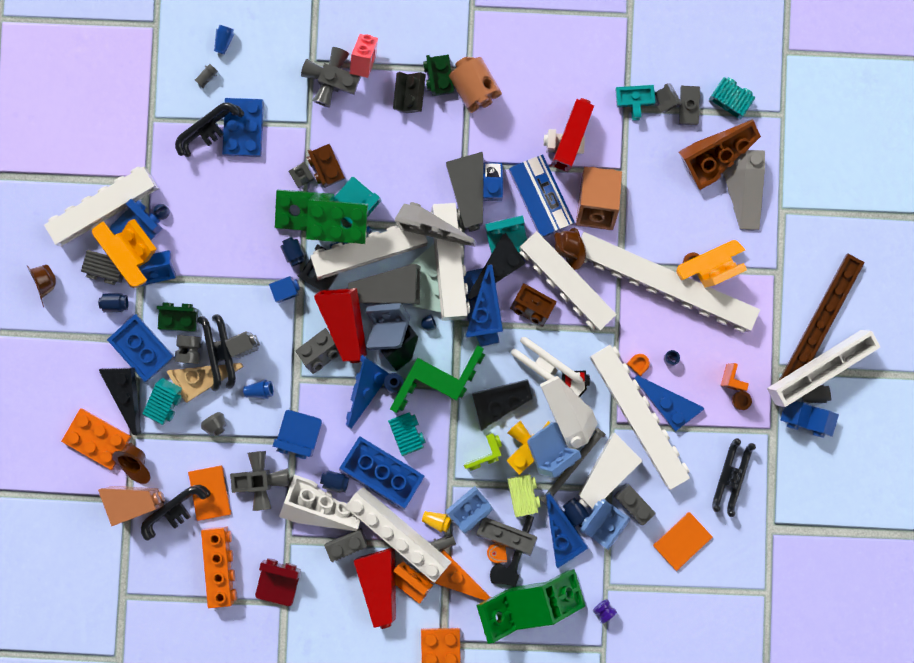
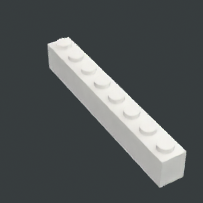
[589,344,690,490]

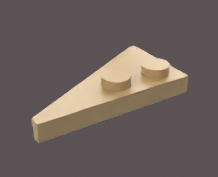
[166,363,244,403]

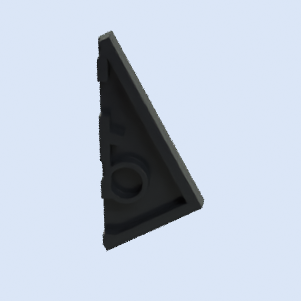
[467,233,526,301]
[99,367,141,435]

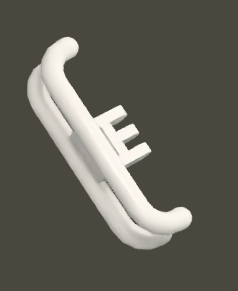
[511,337,583,392]

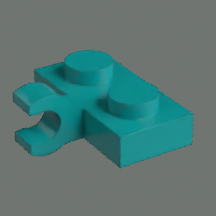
[615,85,655,121]

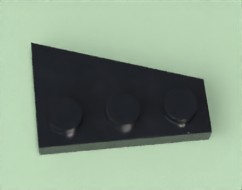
[472,379,533,431]

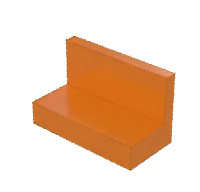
[720,363,749,391]
[394,561,433,604]

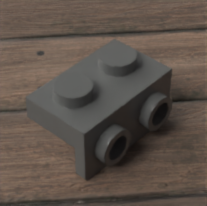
[295,328,339,374]

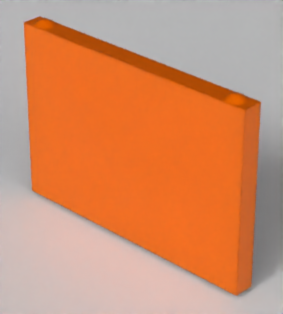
[188,465,231,521]
[653,512,713,571]

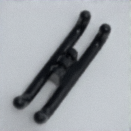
[175,102,244,157]
[197,314,236,391]
[712,438,756,517]
[141,485,211,541]

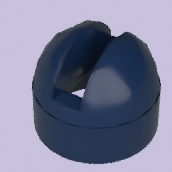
[153,204,170,220]
[421,314,437,331]
[664,350,680,366]

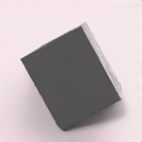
[655,83,682,113]

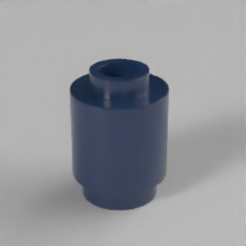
[280,237,305,267]
[98,293,129,313]
[384,373,404,394]
[320,470,349,493]
[562,497,590,527]

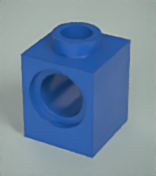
[269,276,301,303]

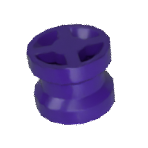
[592,599,617,624]

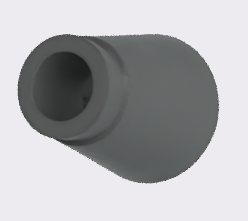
[802,384,832,403]

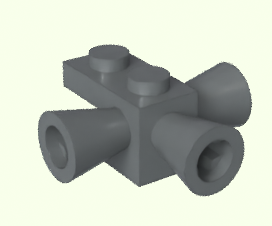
[301,47,361,108]
[230,451,290,511]

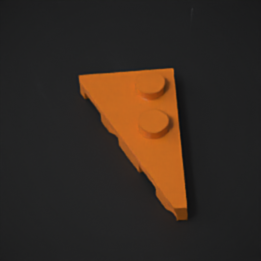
[419,550,491,601]

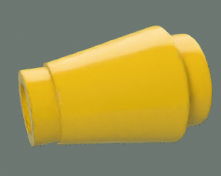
[422,511,452,533]

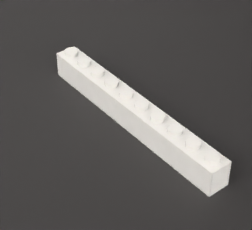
[581,232,760,333]

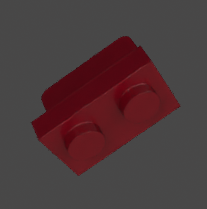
[255,558,301,606]

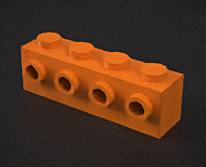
[201,526,237,608]

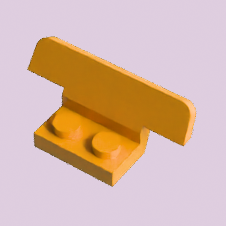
[92,219,157,288]
[676,240,747,287]

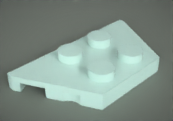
[409,244,441,312]

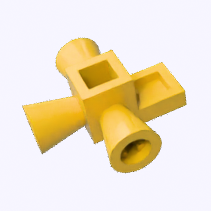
[506,420,550,475]

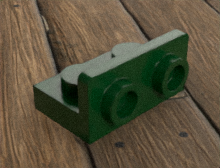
[423,54,454,96]
[157,302,199,332]

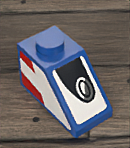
[483,163,503,201]

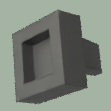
[288,161,315,188]

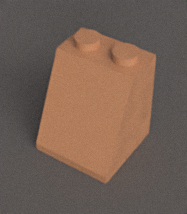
[576,166,622,230]
[98,486,165,527]

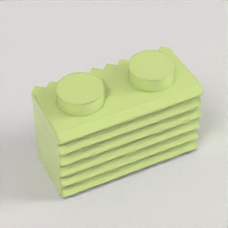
[507,474,541,517]

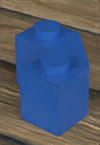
[780,401,839,438]

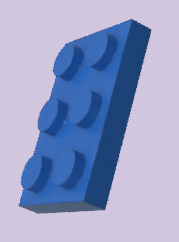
[222,98,264,157]
[107,314,175,382]

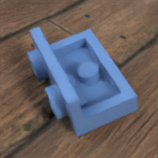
[446,486,493,533]

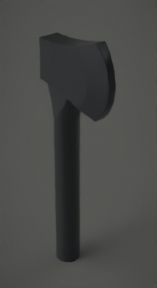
[490,515,535,587]

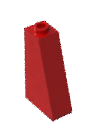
[550,98,595,173]
[314,288,367,363]
[353,547,396,629]

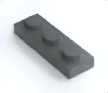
[476,517,538,556]

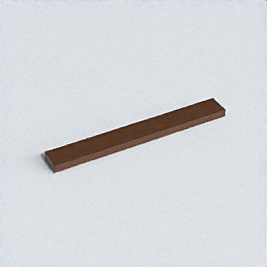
[778,253,865,381]

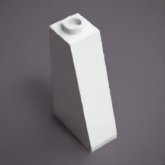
[578,433,643,509]

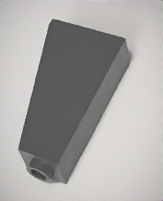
[446,152,483,232]
[346,264,421,304]

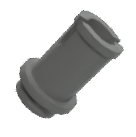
[194,63,218,88]
[431,534,456,551]

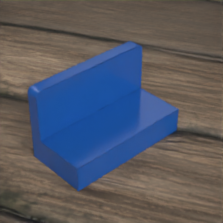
[138,250,176,287]

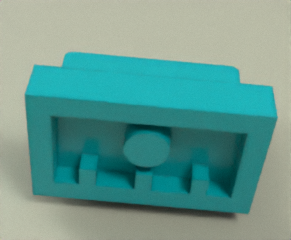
[334,177,382,225]
[485,215,527,257]

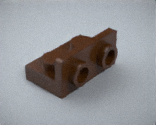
[306,143,345,188]
[510,283,557,327]

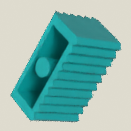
[709,77,756,120]
[142,378,182,425]
[388,412,426,456]

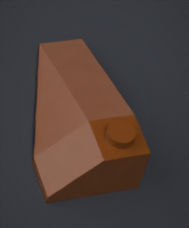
[678,119,761,190]

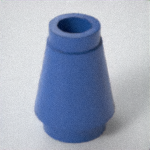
[214,25,234,55]
[243,380,274,399]

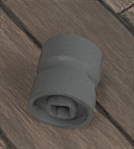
[174,335,202,364]

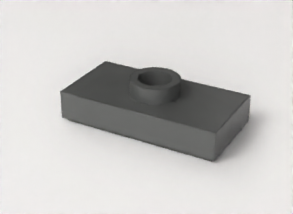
[679,85,700,125]

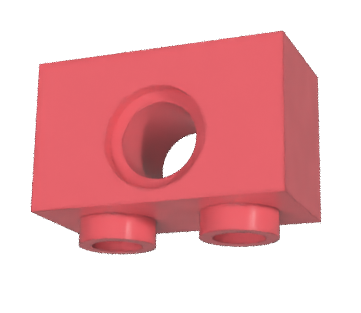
[350,34,378,78]

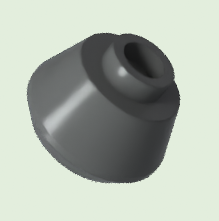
[201,412,226,436]

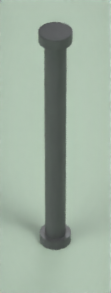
[539,428,606,505]

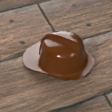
[554,228,586,270]
[26,264,56,308]
[112,443,151,484]

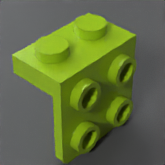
[463,432,502,471]

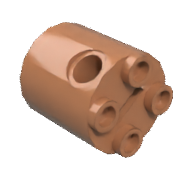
[449,56,502,113]

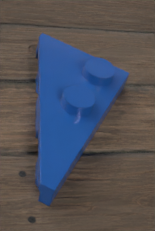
[466,264,503,337]
[346,355,390,429]
[633,375,704,432]
[546,492,588,568]

